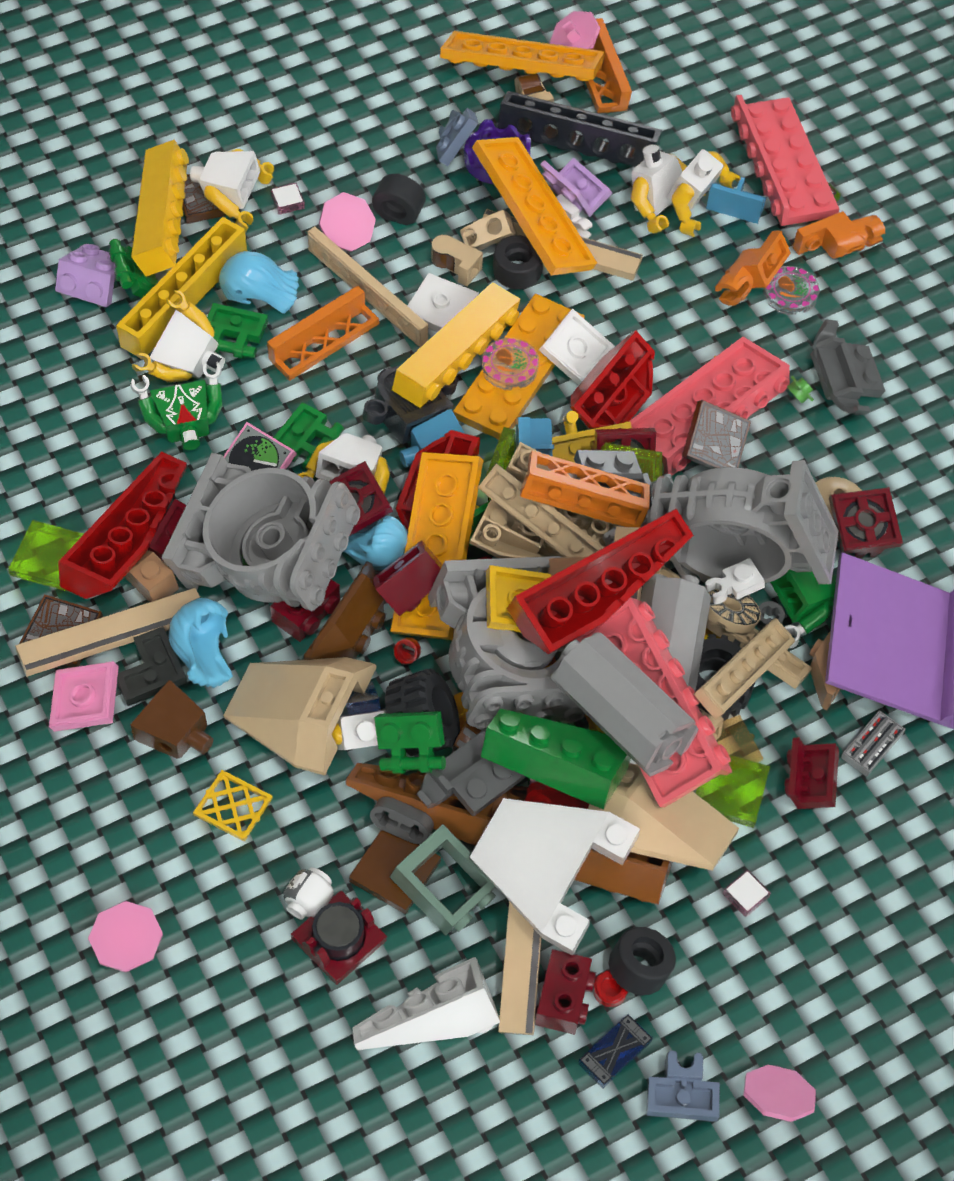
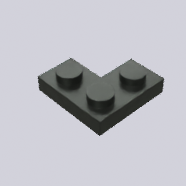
[117,626,187,706]

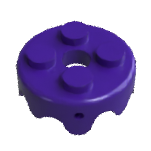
[463,119,531,184]

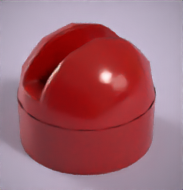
[394,638,421,664]

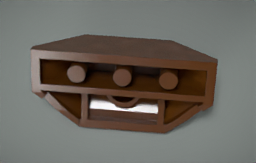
[303,561,386,660]

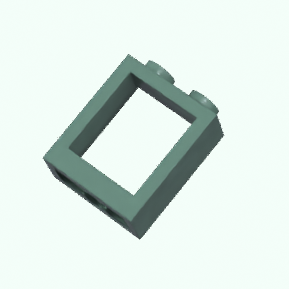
[390,824,496,935]

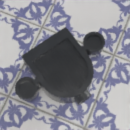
[362,366,458,444]

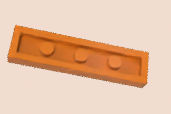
[585,18,632,113]
[267,285,379,381]
[520,450,650,528]

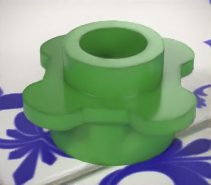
[787,375,814,404]

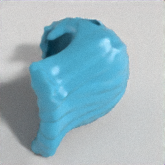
[219,251,299,314]
[343,515,408,572]
[169,598,233,688]

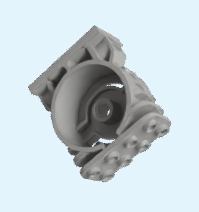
[162,453,360,611]
[647,460,839,584]
[428,556,585,729]

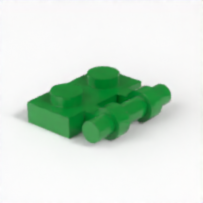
[109,239,158,298]
[207,303,268,359]
[273,402,344,471]
[374,711,446,774]

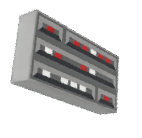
[841,710,905,777]

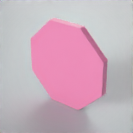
[550,11,600,49]
[319,192,376,252]
[88,901,163,972]
[743,1064,816,1122]

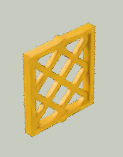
[193,770,273,842]

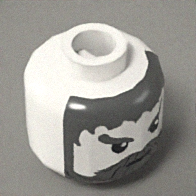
[283,867,334,920]

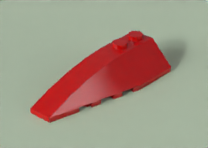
[58,451,187,599]
[507,509,694,654]

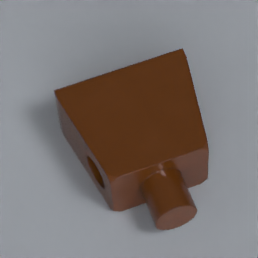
[130,680,214,759]

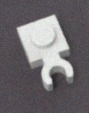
[556,194,592,238]
[705,558,765,604]

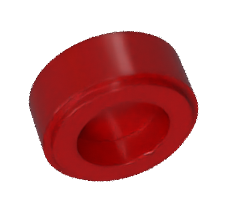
[593,970,628,1007]

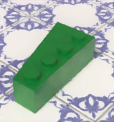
[481,708,631,810]

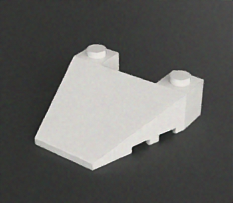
[470,798,640,956]

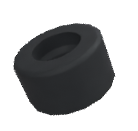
[372,174,426,225]
[493,235,543,289]
[608,927,676,995]

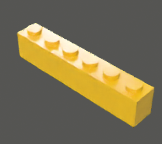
[131,139,189,277]
[116,217,247,360]
[392,282,520,408]

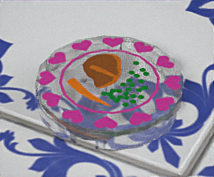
[763,266,820,315]
[482,338,539,390]

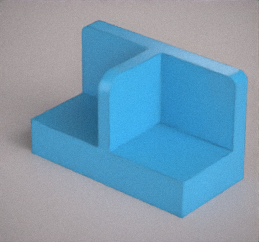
[706,177,767,224]
[515,417,554,456]

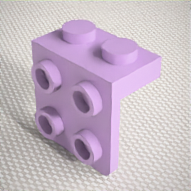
[540,157,612,217]
[55,244,116,307]

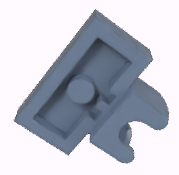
[436,108,478,167]
[646,1050,720,1122]

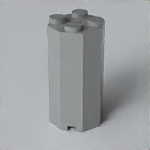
[640,574,711,691]
[551,632,698,777]

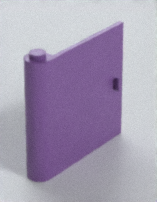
[825,552,954,729]

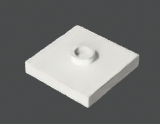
[408,273,479,332]
[539,309,615,385]

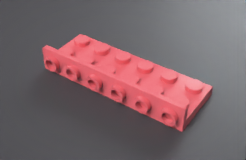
[731,95,839,226]
[629,337,790,476]
[576,597,732,808]

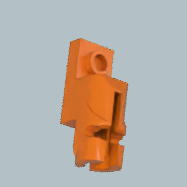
[793,211,885,259]
[715,231,791,306]

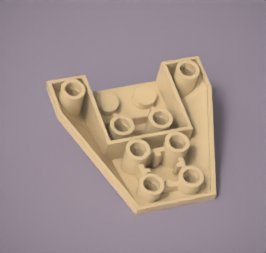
[469,442,617,558]
[223,657,377,775]
[588,763,739,871]

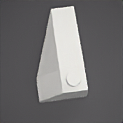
[352,957,500,1050]

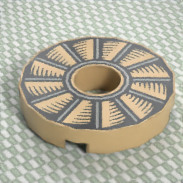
[708,589,761,634]

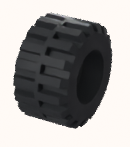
[695,634,756,721]
[385,668,460,757]

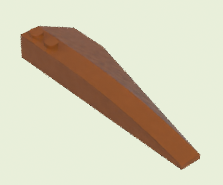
[346,763,673,905]

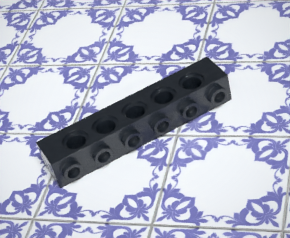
[498,91,662,168]

